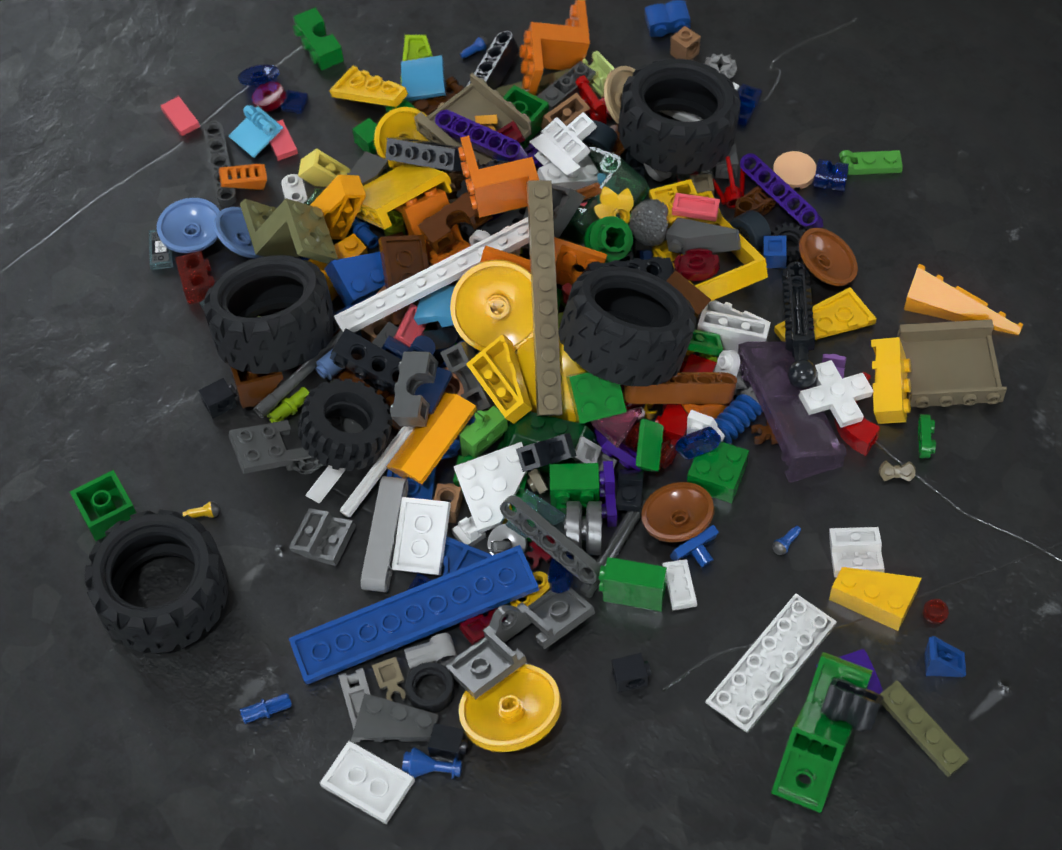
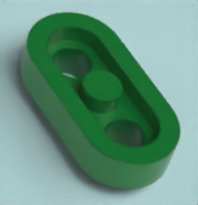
[918,414,936,458]

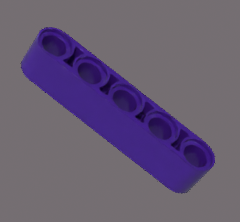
[435,110,528,162]
[740,153,823,231]

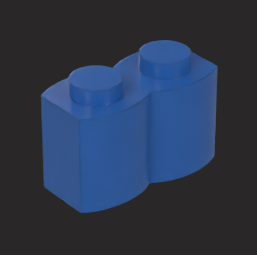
[645,0,690,37]

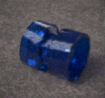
[813,159,849,192]

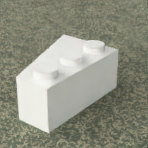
[537,154,600,199]
[697,300,771,357]

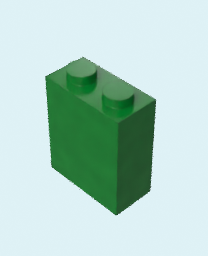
[599,557,667,611]

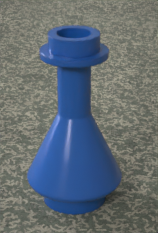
[402,747,462,779]

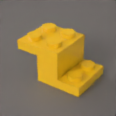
[649,179,723,228]

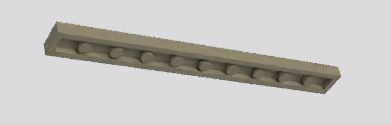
[527,180,562,416]

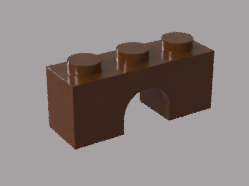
[418,192,493,255]

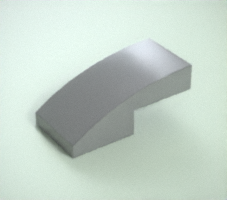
[572,436,617,471]

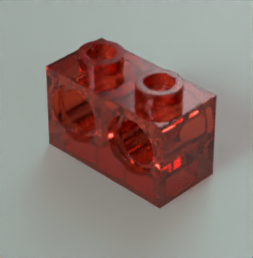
[175,251,214,305]

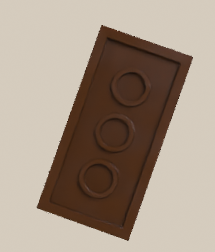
[378,235,429,327]

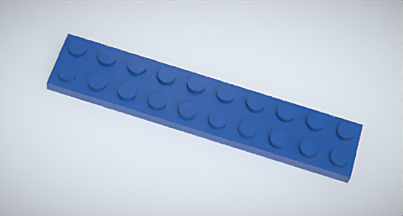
[288,545,539,685]

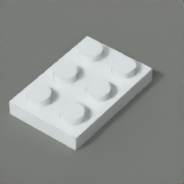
[392,497,451,576]
[320,741,415,824]

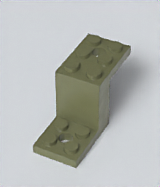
[240,198,338,264]

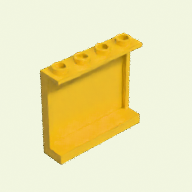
[356,163,452,230]

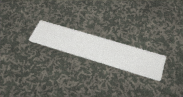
[530,134,580,175]
[305,465,345,503]

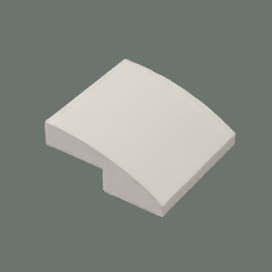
[829,527,885,577]

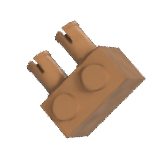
[541,93,590,129]

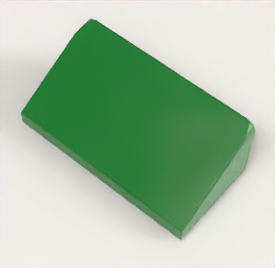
[636,419,664,472]

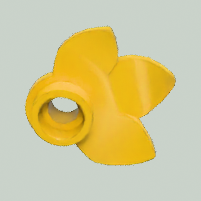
[593,186,634,224]

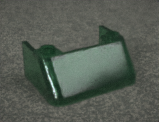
[560,146,649,246]

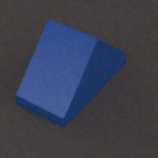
[924,636,966,677]

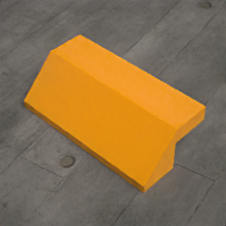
[386,393,477,485]

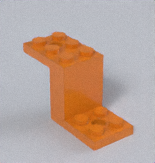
[519,0,590,96]
[458,136,539,218]
[395,186,472,267]
[480,237,607,286]

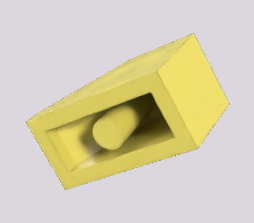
[298,148,350,187]

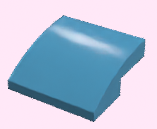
[401,55,446,101]
[414,285,455,327]

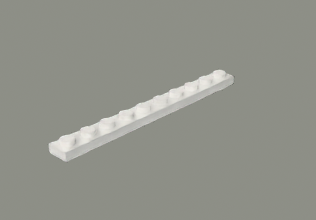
[334,217,529,332]

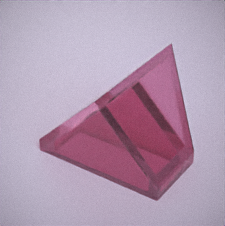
[592,408,642,448]

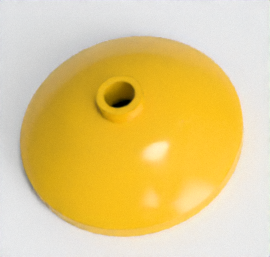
[374,107,429,169]

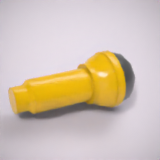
[183,501,220,518]

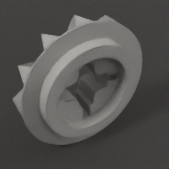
[704,52,737,79]

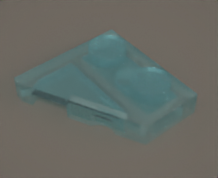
[505,489,566,539]

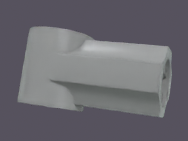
[404,633,457,672]

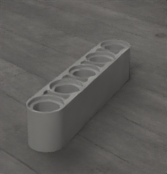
[361,476,408,593]

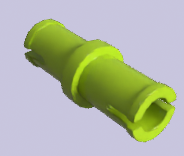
[267,387,309,423]

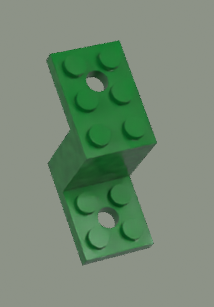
[771,652,873,813]

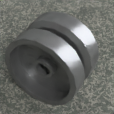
[564,501,602,555]

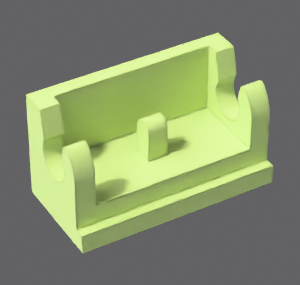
[582,51,615,98]

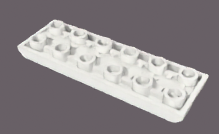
[705,593,837,733]

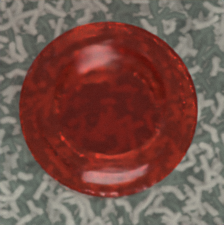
[923,599,949,624]

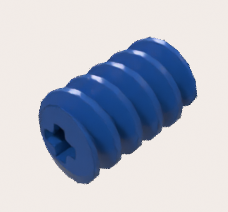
[715,394,762,444]

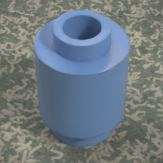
[316,349,345,380]

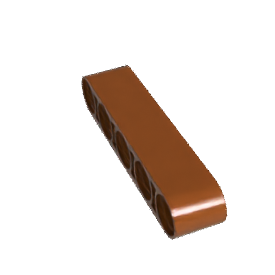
[622,372,737,404]

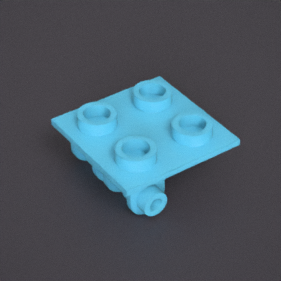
[229,105,283,158]

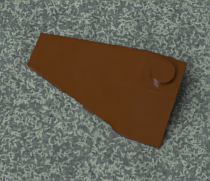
[230,366,283,408]

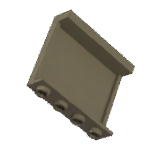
[414,73,532,166]
[897,319,1007,408]

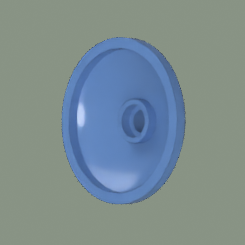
[157,198,220,253]
[214,207,263,258]

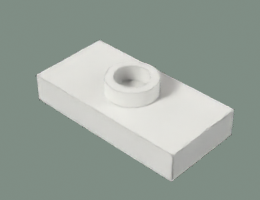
[663,559,697,611]

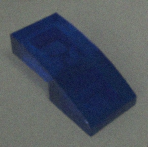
[738,84,762,126]

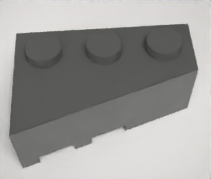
[521,185,585,253]

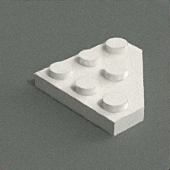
[453,442,528,534]

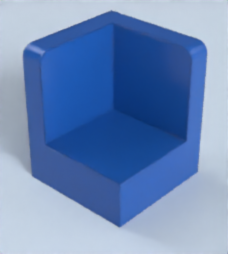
[764,236,786,268]

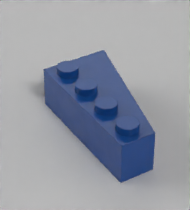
[324,252,385,307]

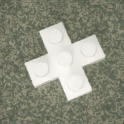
[534,112,597,166]
[799,360,874,428]

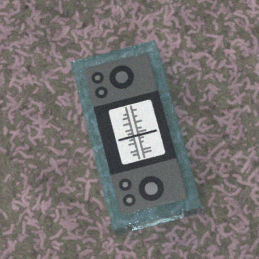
[149,230,173,270]

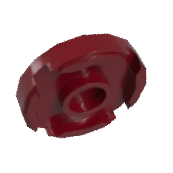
[674,248,720,281]

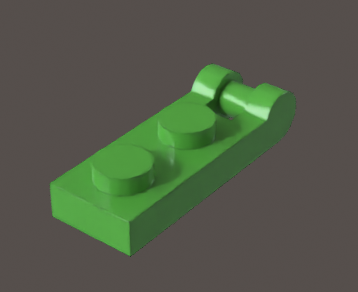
[839,150,903,175]

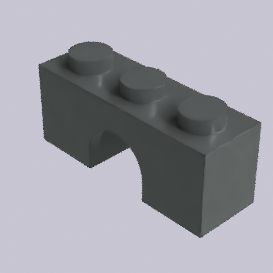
[440,342,496,414]
[390,352,438,427]

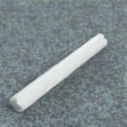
[340,426,415,518]

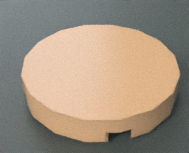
[773,151,817,189]

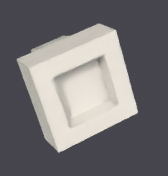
[452,516,486,546]

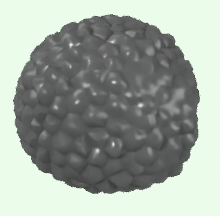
[629,199,668,246]

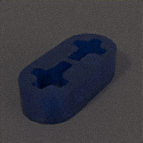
[675,427,721,459]
[548,554,574,593]

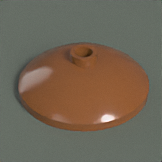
[799,228,858,286]
[641,482,714,542]

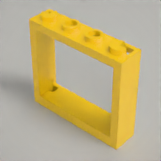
[652,217,768,301]

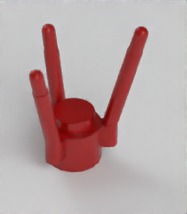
[712,156,745,208]

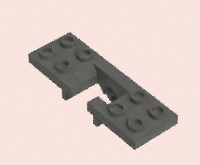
[229,416,364,475]
[445,581,595,699]

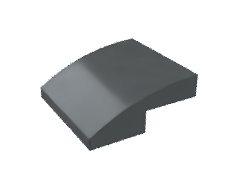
[289,508,356,566]

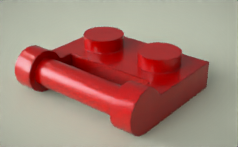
[575,76,607,124]

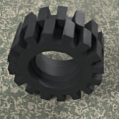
[771,223,806,266]

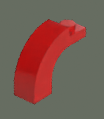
[834,372,881,456]

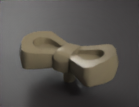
[879,461,916,481]

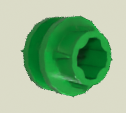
[584,216,633,263]

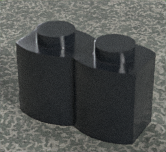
[821,678,883,731]

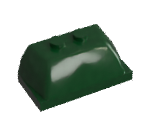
[497,411,598,478]

